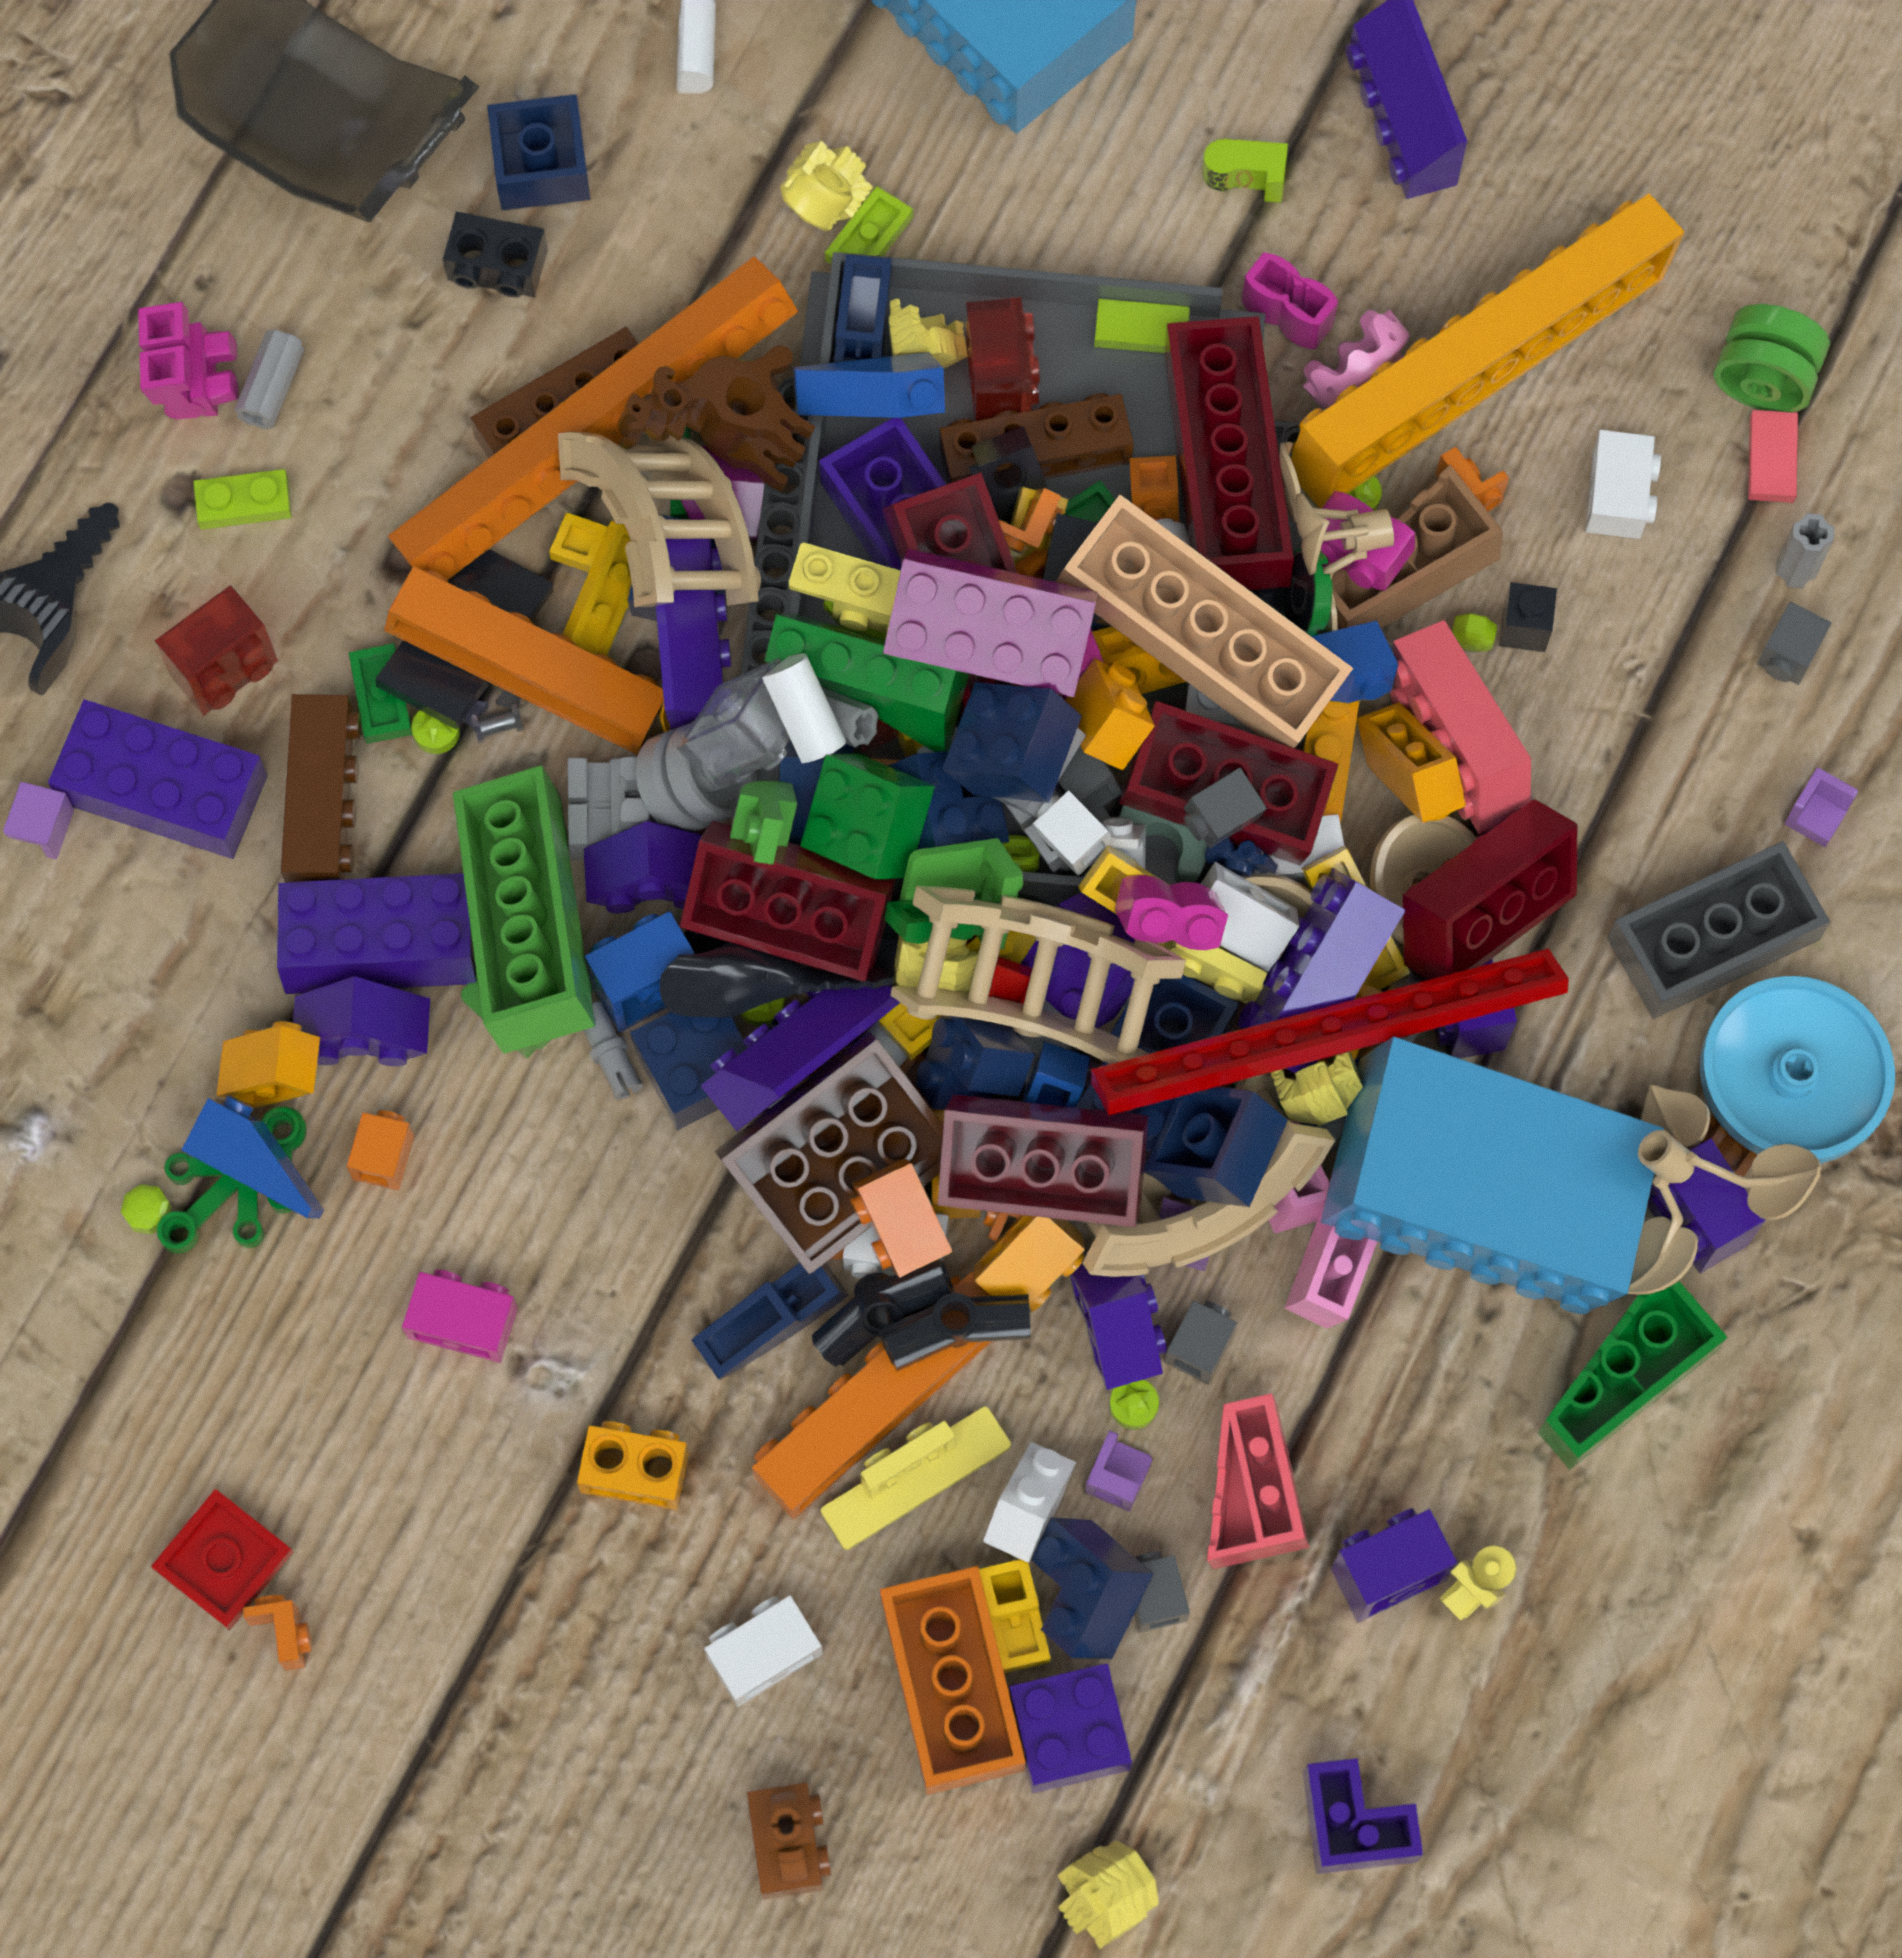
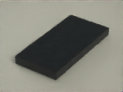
[376,549,554,730]

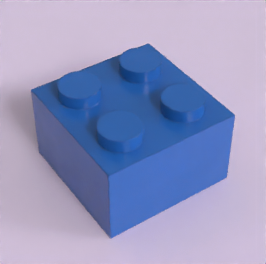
[585,911,695,1033]

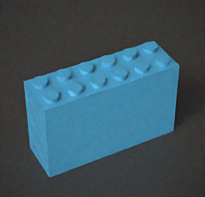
[871,0,1136,134]
[1320,1037,1664,1314]

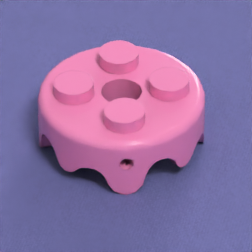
[1303,309,1410,409]

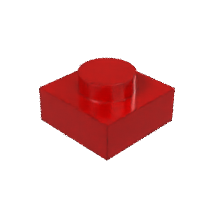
[988,956,1032,1004]

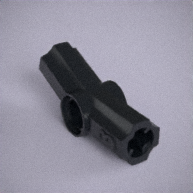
[812,1258,955,1367]
[879,1293,1031,1372]

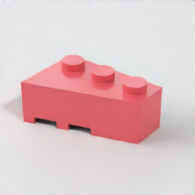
[1207,1393,1310,1570]

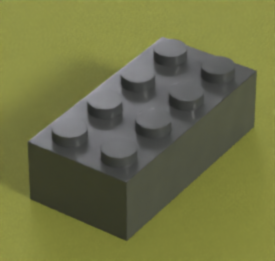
[1607,841,1830,1019]

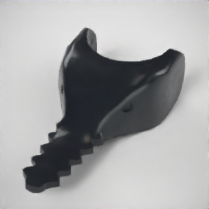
[0,502,120,695]
[660,929,896,1018]

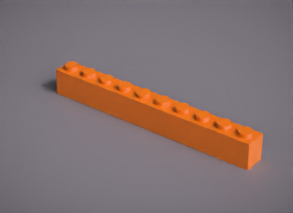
[388,256,798,580]

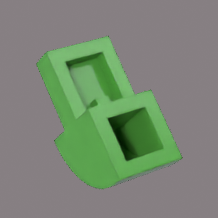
[730,781,797,865]

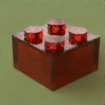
[965,297,1040,421]
[154,585,278,716]

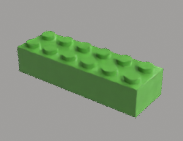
[453,765,595,1054]

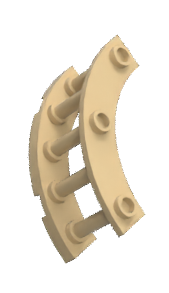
[558,432,761,607]
[891,886,1186,1065]
[1083,1073,1335,1277]

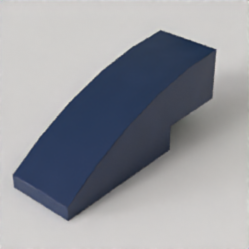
[834,254,892,363]
[691,1262,849,1380]

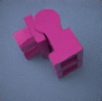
[138,302,239,419]

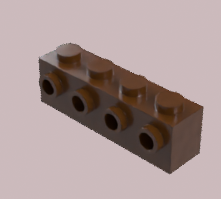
[470,326,639,458]
[939,393,1134,484]
[281,694,361,883]

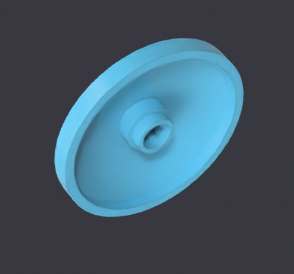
[1700,976,1895,1163]

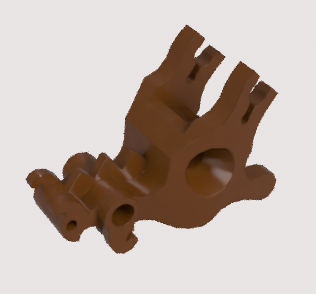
[618,345,816,492]

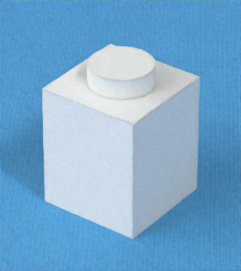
[1033,790,1114,876]

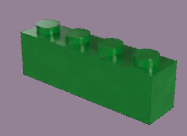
[764,613,969,752]
[1538,1281,1728,1470]

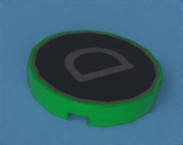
[1282,548,1333,636]

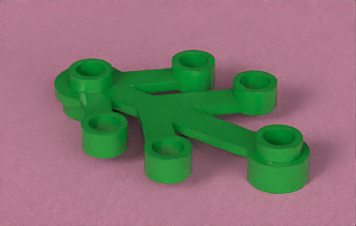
[157,1106,307,1254]

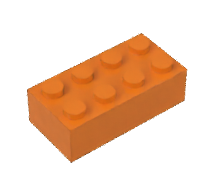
[880,1566,1026,1795]

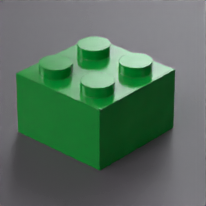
[800,754,935,879]

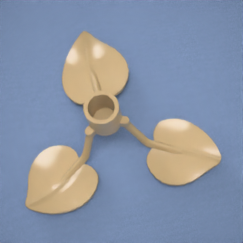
[1279,442,1394,633]
[1628,1085,1822,1295]

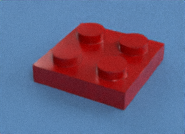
[150,1489,294,1631]

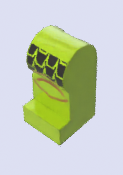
[1202,139,1288,203]

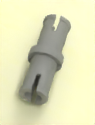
[583,1002,643,1100]

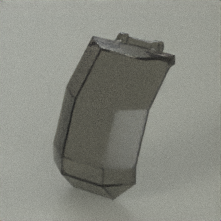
[169,0,479,223]

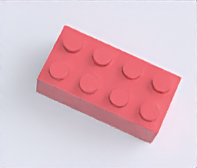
[1390,620,1531,834]

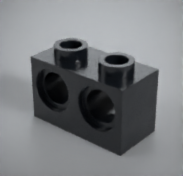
[443,211,548,298]
[969,426,1048,524]

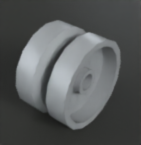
[635,716,757,833]

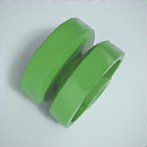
[1713,304,1830,412]

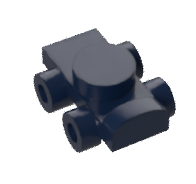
[1205,838,1278,877]

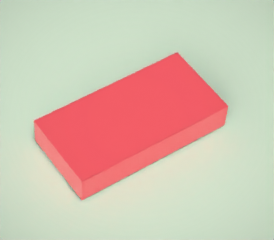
[1748,410,1798,503]

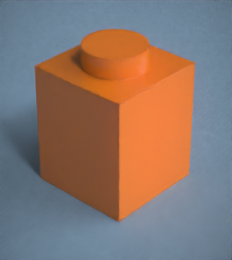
[346,1110,415,1191]

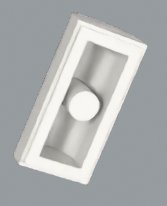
[676,0,716,93]
[762,653,846,763]

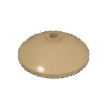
[1370,815,1476,945]

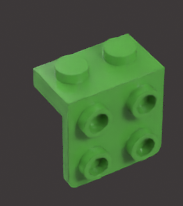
[899,838,1023,949]

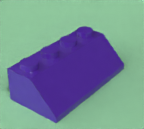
[1346,0,1468,199]
[656,539,736,730]
[701,985,900,1132]

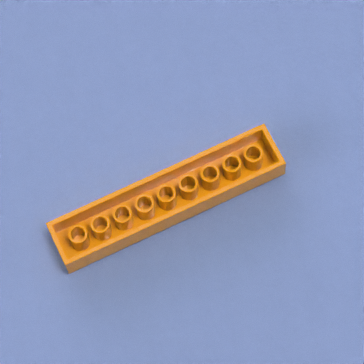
[1291,193,1685,509]

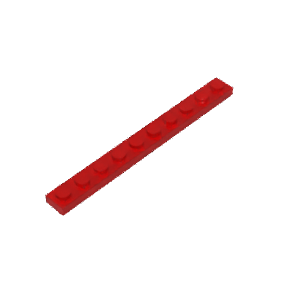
[1091,948,1569,1115]

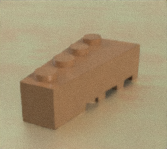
[1332,465,1503,630]

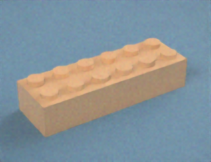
[1056,495,1353,748]

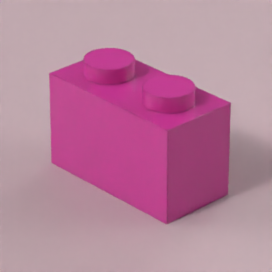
[402,1269,518,1363]

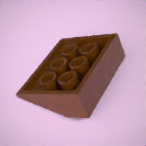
[714,1032,944,1275]

